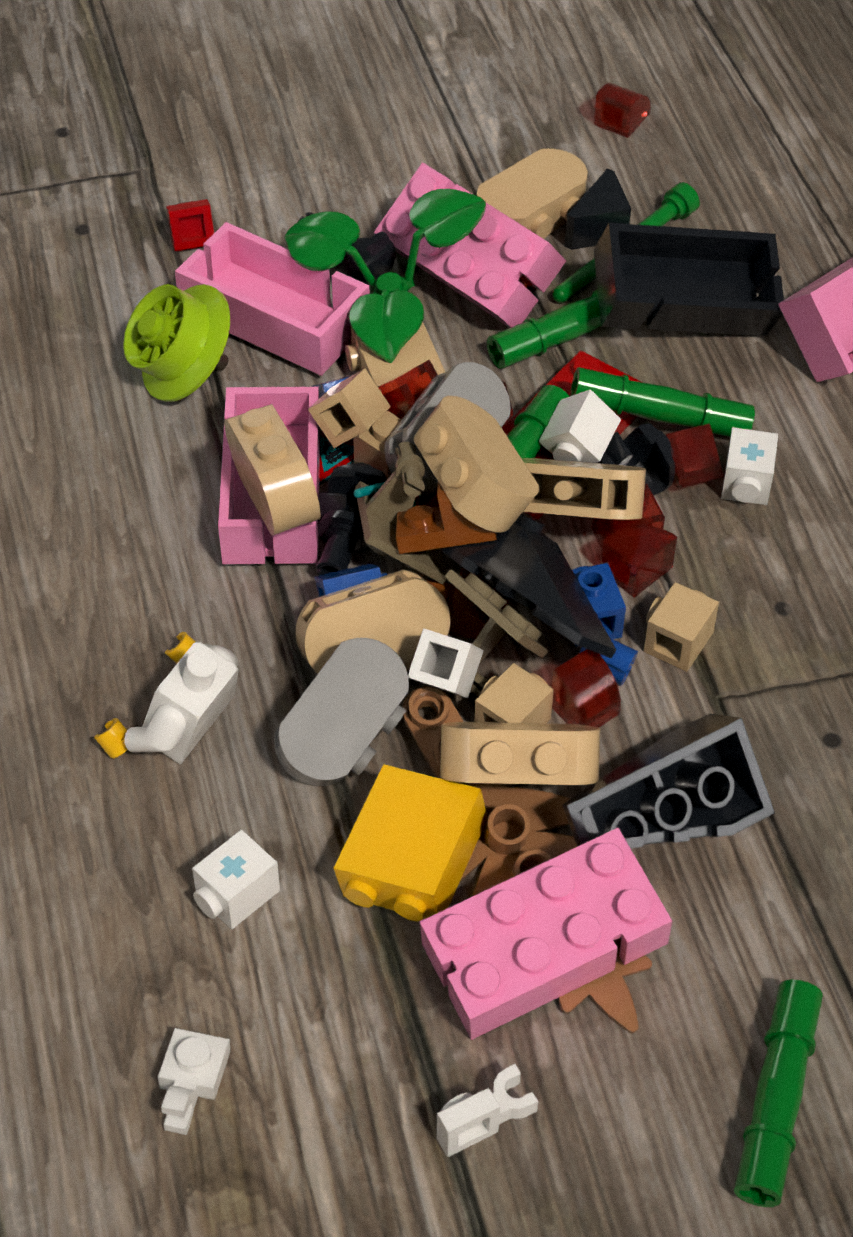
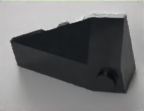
[439,512,616,659]
[562,713,775,849]

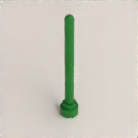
[552,182,700,303]

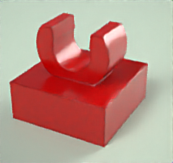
[166,199,214,251]

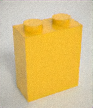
[333,764,488,921]

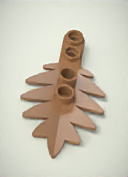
[403,686,652,1034]

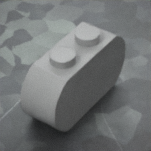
[385,362,510,495]
[274,638,409,786]

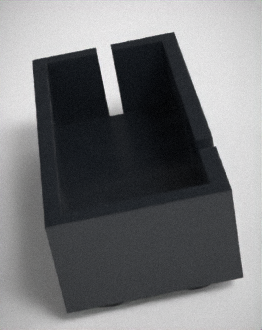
[594,223,784,336]

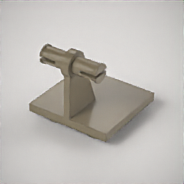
[355,442,447,584]
[444,569,549,698]

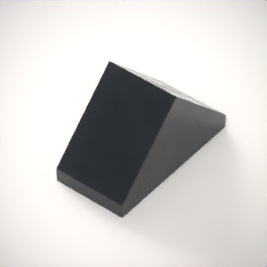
[565,169,631,250]

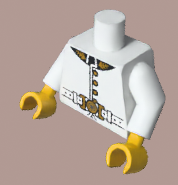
[94,632,239,765]

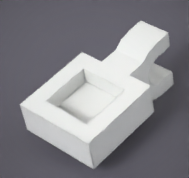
[158,1028,231,1135]
[437,1064,538,1158]

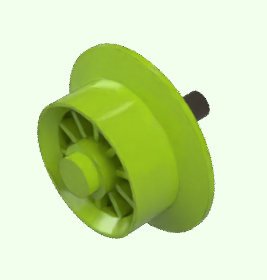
[123,284,230,402]

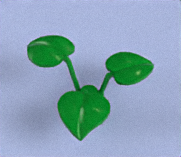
[284,189,486,363]

